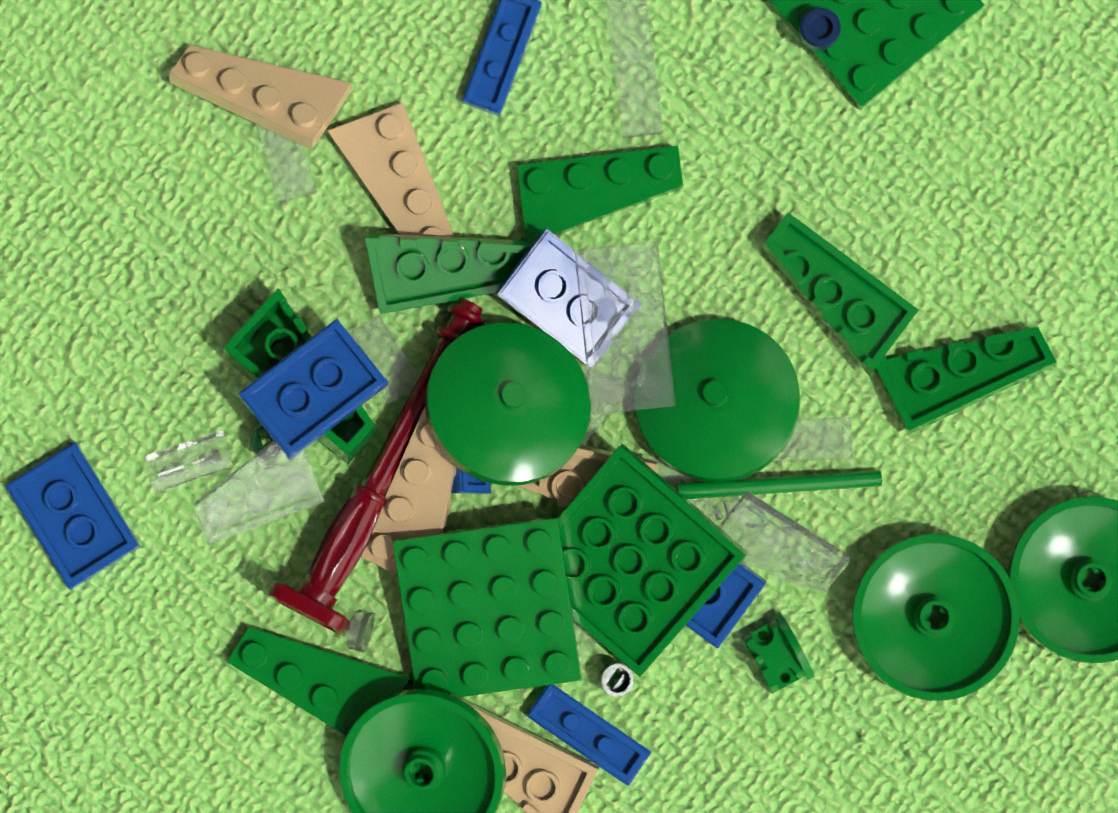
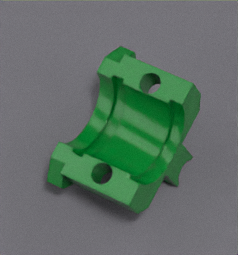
[741,612,815,694]

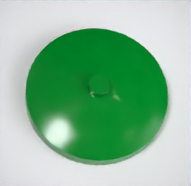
[635,319,800,482]
[425,323,591,486]
[1008,497,1118,663]
[852,534,1020,701]
[339,689,506,813]

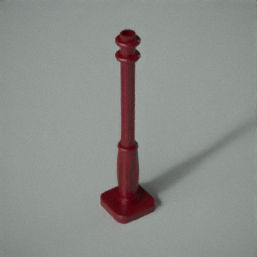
[267,298,485,637]

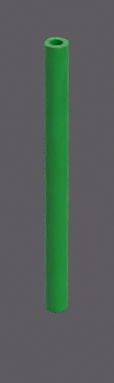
[676,470,882,499]

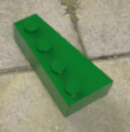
[223,288,375,464]

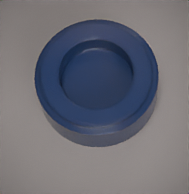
[799,7,841,51]

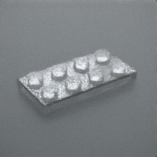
[574,241,675,415]

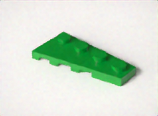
[517,146,683,242]
[762,212,919,376]
[364,233,533,314]
[874,326,1057,435]
[227,627,411,736]

